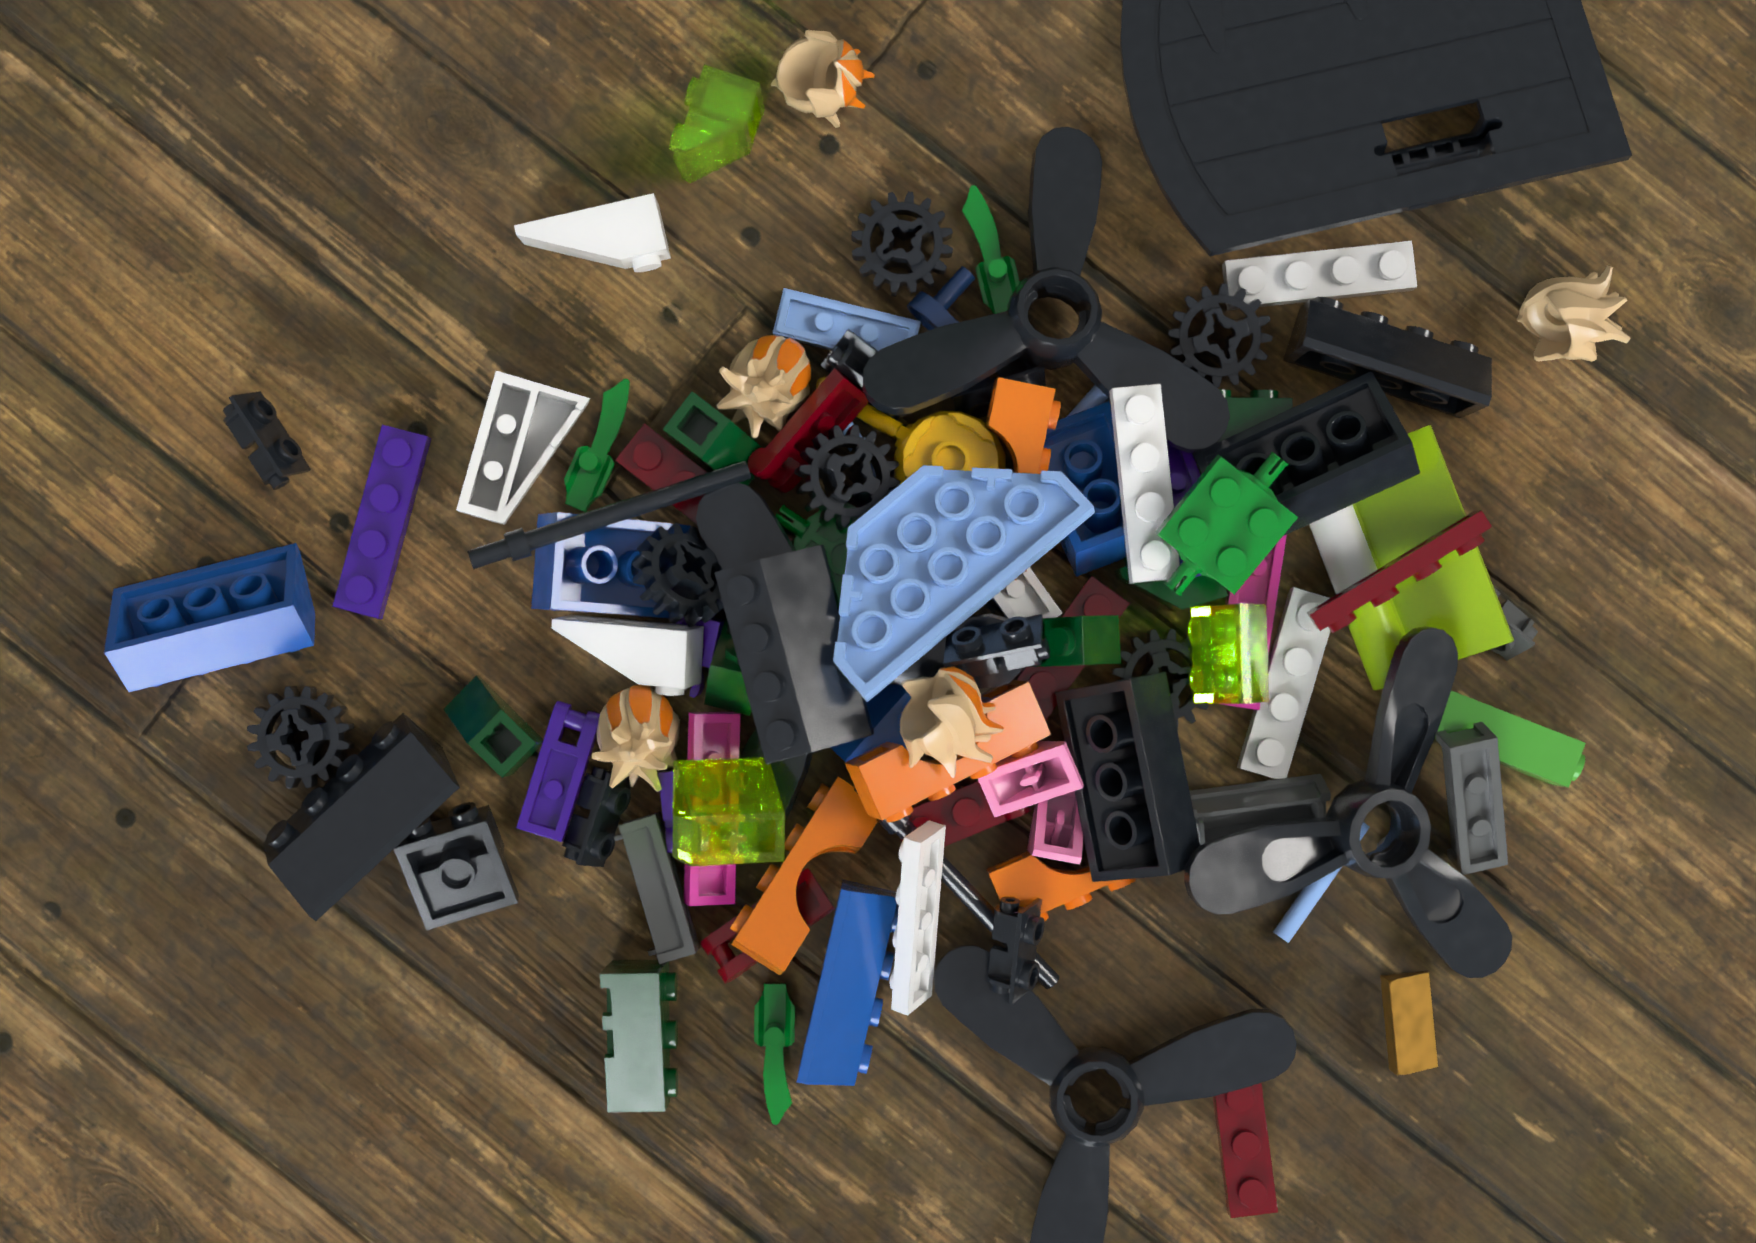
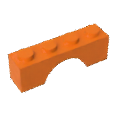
[985,377,1061,580]
[845,680,1051,823]
[730,777,878,975]
[986,851,1136,921]

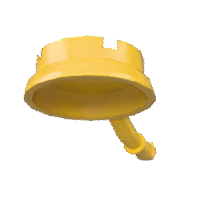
[816,377,1006,484]

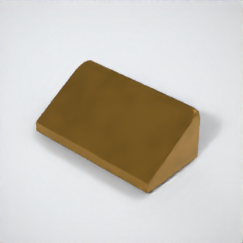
[1380,971,1438,1076]

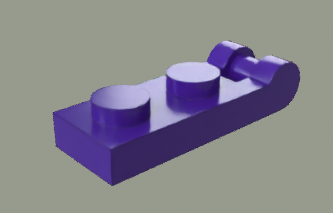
[516,701,600,842]

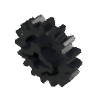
[851,191,953,297]
[1167,283,1273,387]
[795,425,901,530]
[631,523,724,627]
[1110,629,1215,730]
[247,686,355,789]

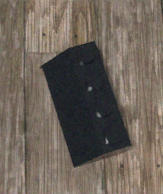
[1283,297,1492,418]
[1193,371,1420,536]
[715,545,874,764]
[1055,671,1200,882]
[263,713,460,921]

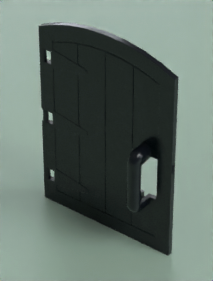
[1120,0,1632,256]

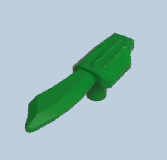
[962,185,1020,314]
[564,379,630,512]
[754,983,795,1125]

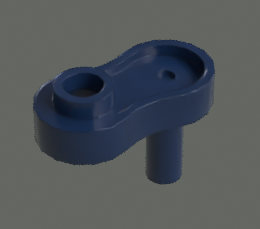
[907,266,975,330]

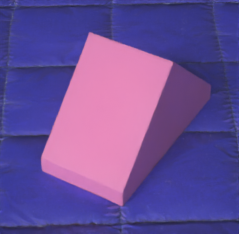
[978,741,1084,817]
[1027,791,1083,864]

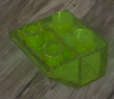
[669,64,765,183]
[1188,603,1269,704]
[672,757,785,866]

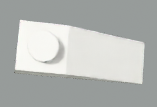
[514,193,671,272]
[551,615,704,696]

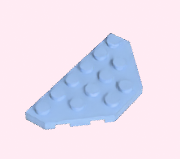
[833,465,1095,702]

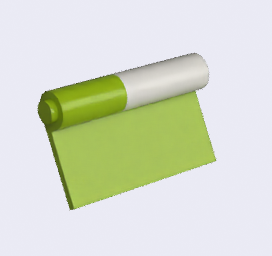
[1309,425,1514,690]

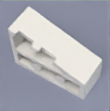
[456,371,590,525]

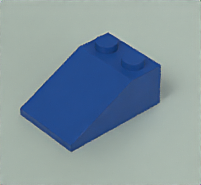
[1044,401,1127,577]
[531,512,691,618]

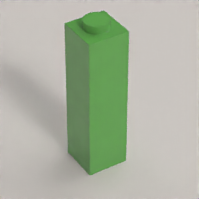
[1434,691,1586,788]

